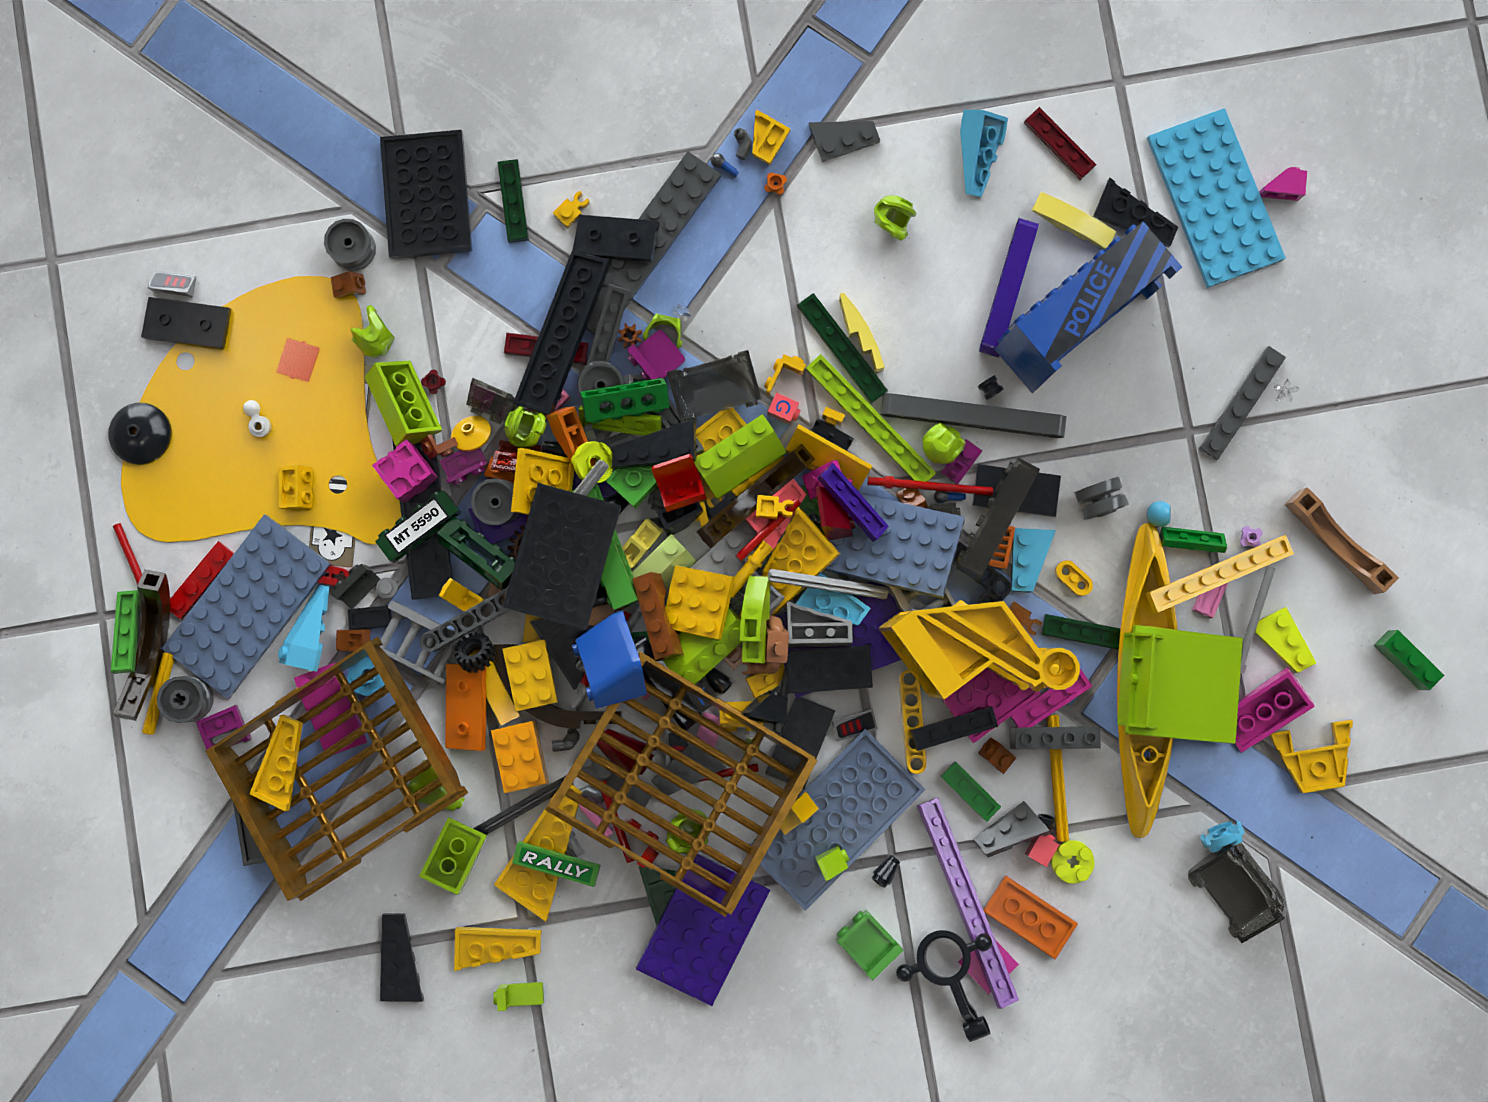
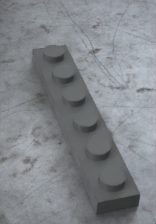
[1199,346,1286,460]

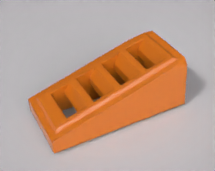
[986,523,1015,569]

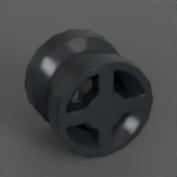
[977,375,1004,400]

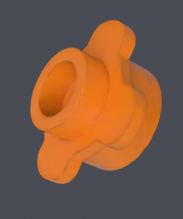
[764,172,787,195]

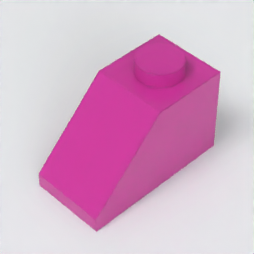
[1259,167,1307,201]

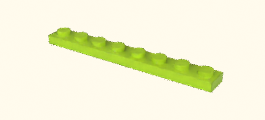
[805,354,936,482]

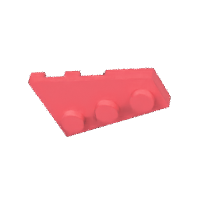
[745,479,807,552]

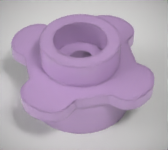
[1240,526,1263,548]

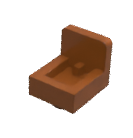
[331,271,366,298]
[421,434,458,459]
[896,488,929,509]
[336,630,371,651]
[978,738,1016,774]

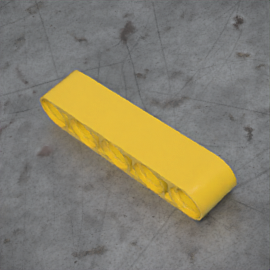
[898,670,926,774]

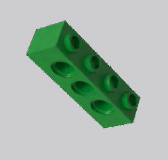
[580,378,670,423]

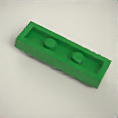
[1160,526,1227,553]
[941,761,1001,822]

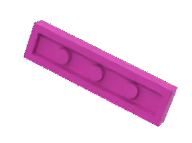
[1010,669,1092,727]

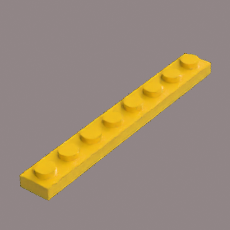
[1146,535,1294,614]

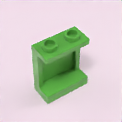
[836,910,904,981]

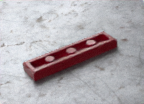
[1024,107,1097,181]
[504,333,589,364]

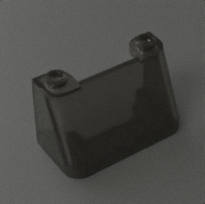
[667,350,762,422]
[1188,843,1287,943]

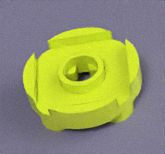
[571,441,613,483]
[1050,840,1095,884]

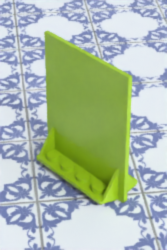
[1117,625,1243,744]

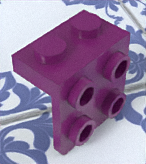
[627,330,685,381]
[439,448,488,485]

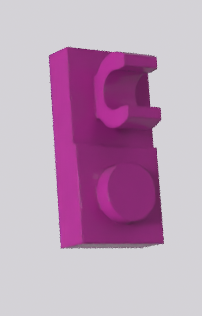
[941,439,982,484]

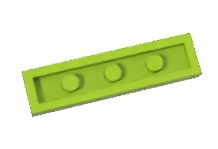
[579,405,662,436]

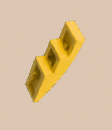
[469,649,520,725]

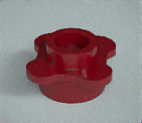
[421,370,446,394]

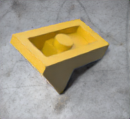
[780,792,819,835]

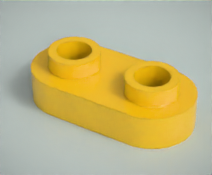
[1055,560,1093,596]

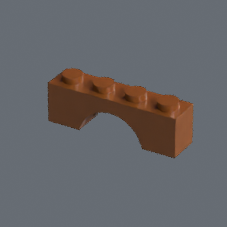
[633,572,684,661]

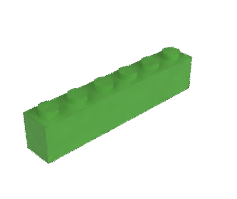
[571,484,639,610]

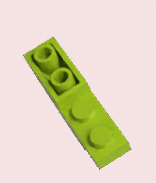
[740,576,770,663]

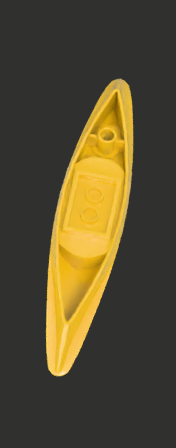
[1117,523,1178,838]

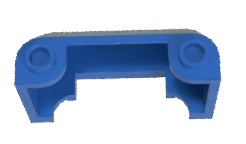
[572,611,647,709]

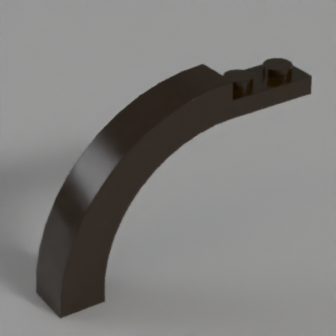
[697,444,815,548]
[113,569,170,721]
[494,644,622,729]

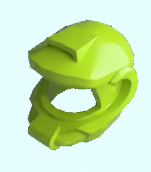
[874,195,917,241]
[350,305,395,358]
[504,406,547,448]
[922,422,966,465]
[665,808,710,854]

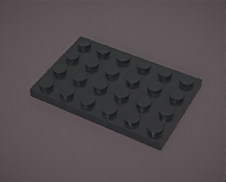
[380,130,472,259]
[503,483,621,630]

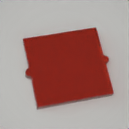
[276,338,320,382]

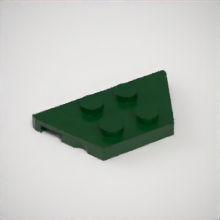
[639,866,677,926]

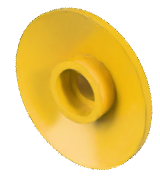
[451,416,491,451]

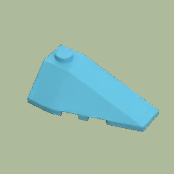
[960,109,1008,197]
[278,584,329,672]

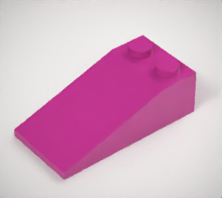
[294,663,368,755]
[1235,667,1315,753]

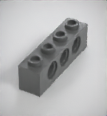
[1009,726,1101,750]

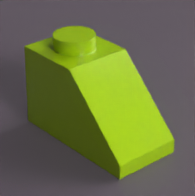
[815,846,850,881]

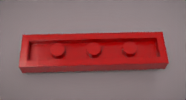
[170,541,234,620]

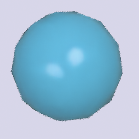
[1146,501,1171,527]

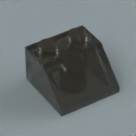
[466,378,516,425]

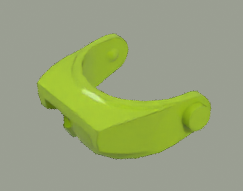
[642,313,683,349]

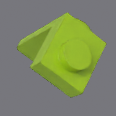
[493,982,544,1011]

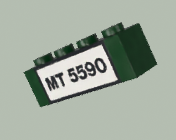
[375,490,462,563]

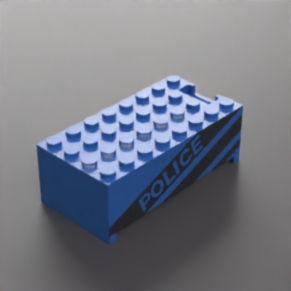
[994,222,1182,394]

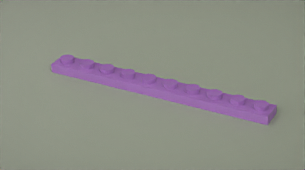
[917,798,1019,1009]

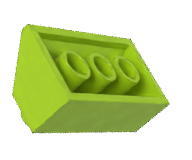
[365,360,442,447]
[694,414,787,499]
[663,607,742,684]

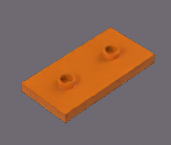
[445,663,486,751]
[983,875,1078,960]

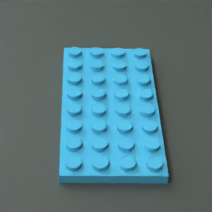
[1147,108,1286,288]

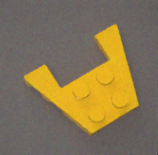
[1269,720,1353,793]

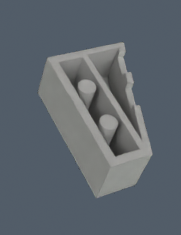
[787,601,853,647]

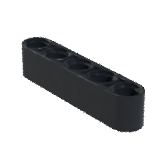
[633,635,702,731]

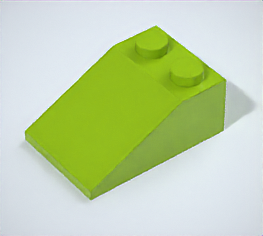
[419,817,487,895]

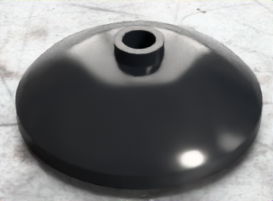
[108,403,172,465]

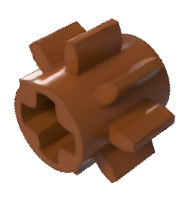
[617,323,642,349]

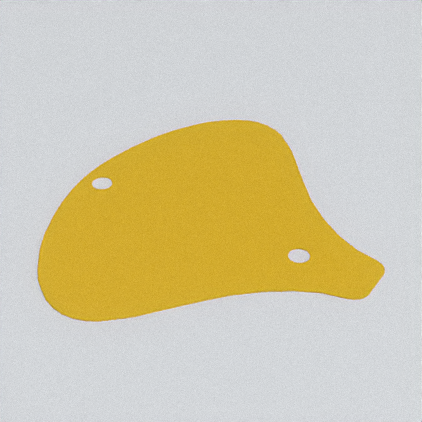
[121,276,402,544]

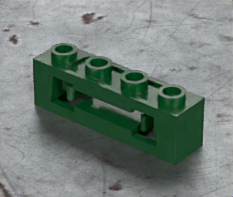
[437,516,516,591]

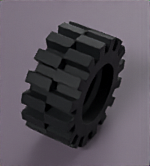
[454,632,496,673]

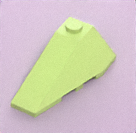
[626,534,697,609]

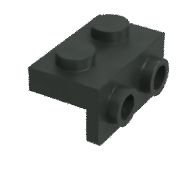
[331,564,381,609]

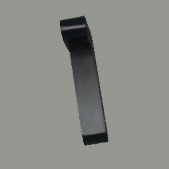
[953,541,1011,604]

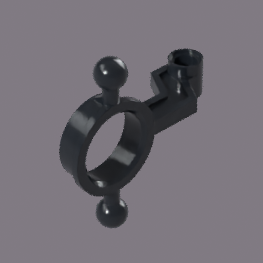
[896,930,992,1042]

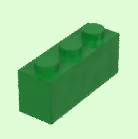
[1374,630,1445,690]

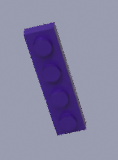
[817,463,889,542]

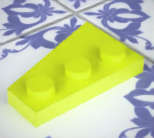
[1247,607,1317,673]

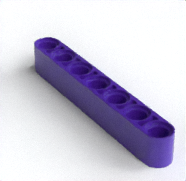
[979,218,1039,358]

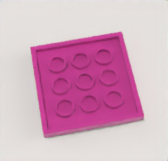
[941,668,1041,743]

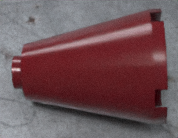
[597,728,657,775]

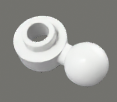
[243,400,272,437]

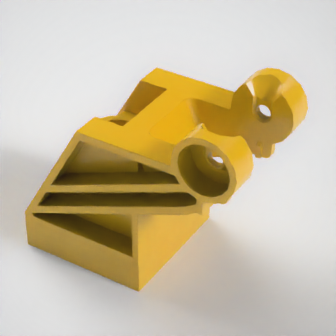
[878,600,1080,699]

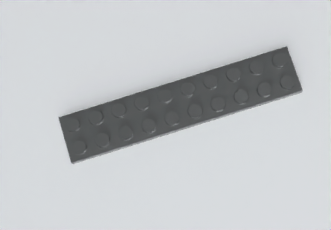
[586,151,721,335]

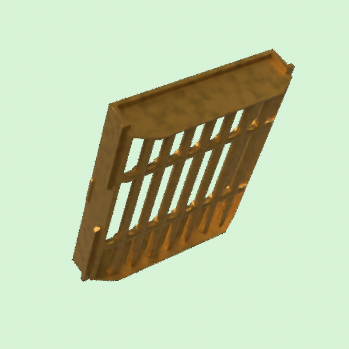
[205,637,468,901]
[545,652,818,917]

